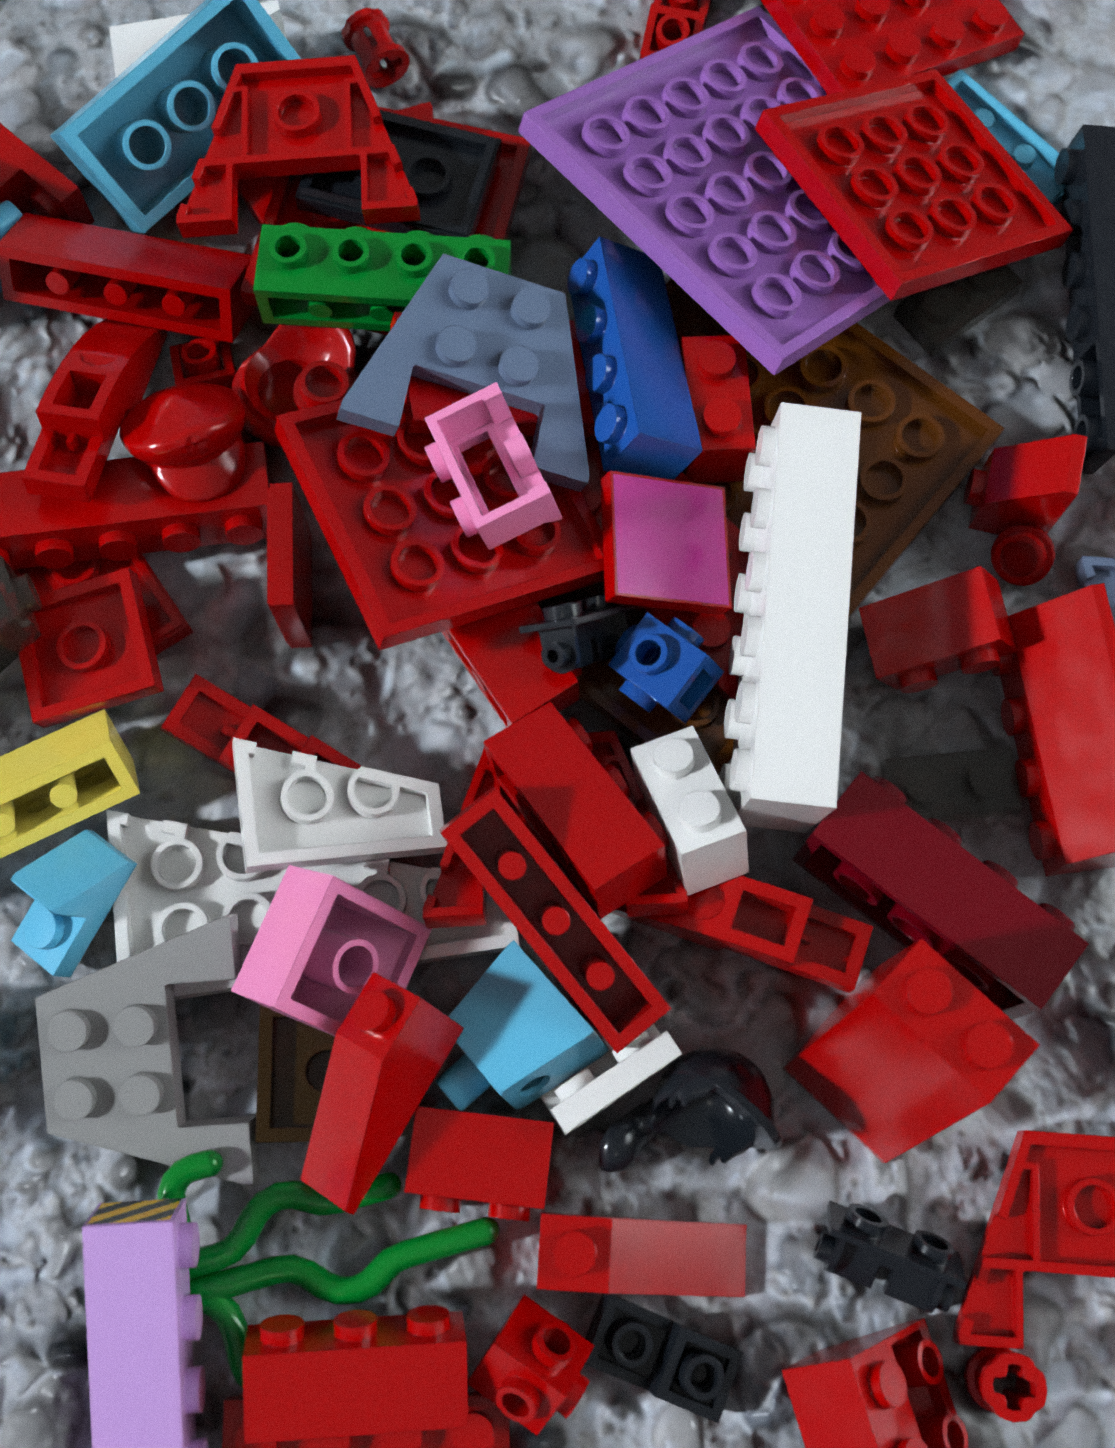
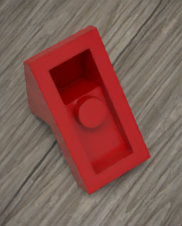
[0,123,95,225]

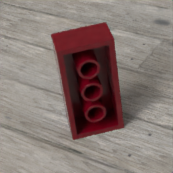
[792,771,1089,1020]

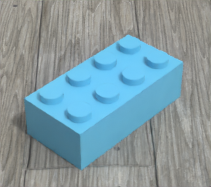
[50,0,301,233]

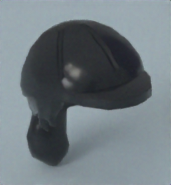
[598,1048,782,1172]

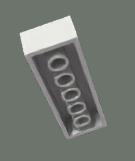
[720,402,861,833]

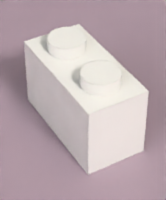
[630,725,749,896]

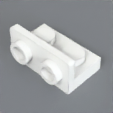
[540,1024,683,1136]

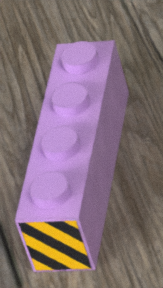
[82,1198,209,1448]

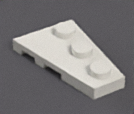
[232,737,447,873]

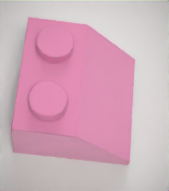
[231,865,432,1036]

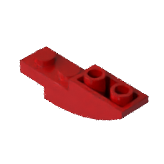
[21,319,167,503]
[611,875,874,993]

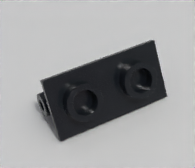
[519,593,641,674]
[813,1201,967,1314]

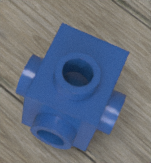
[608,612,724,724]

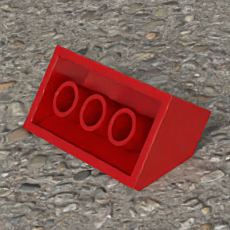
[991,583,1115,877]

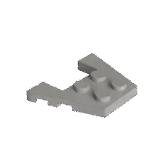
[35,914,261,1185]

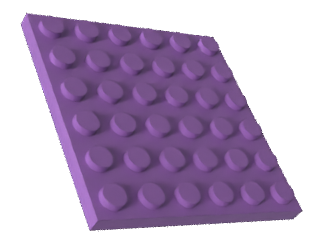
[518,6,890,376]

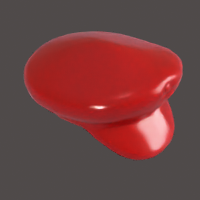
[231,324,359,448]
[119,383,247,502]

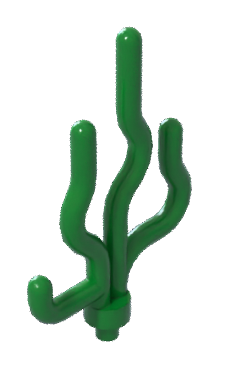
[158,1149,500,1389]

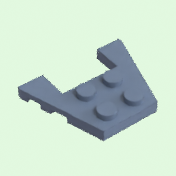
[336,254,590,492]

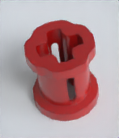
[341,7,410,88]
[964,1347,1048,1423]

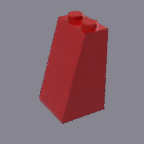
[782,938,1040,1163]

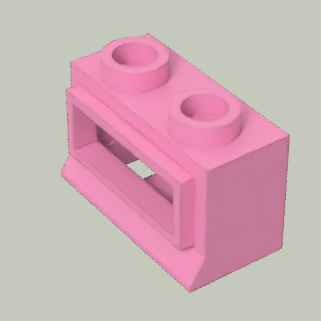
[424,382,563,550]

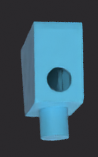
[435,940,609,1111]

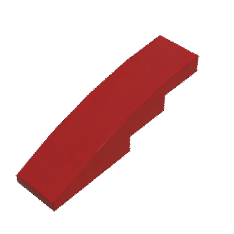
[160,674,361,774]

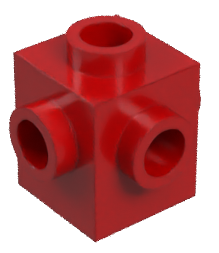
[468,1294,595,1436]

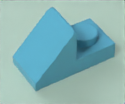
[10,829,137,977]

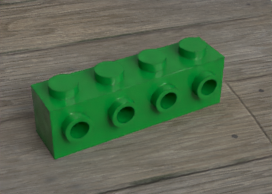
[253,222,512,331]

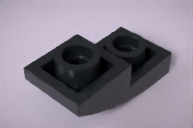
[585,1293,744,1423]

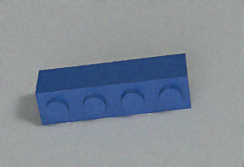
[567,236,703,480]

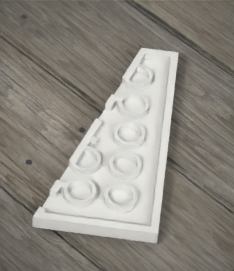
[106,810,520,1000]

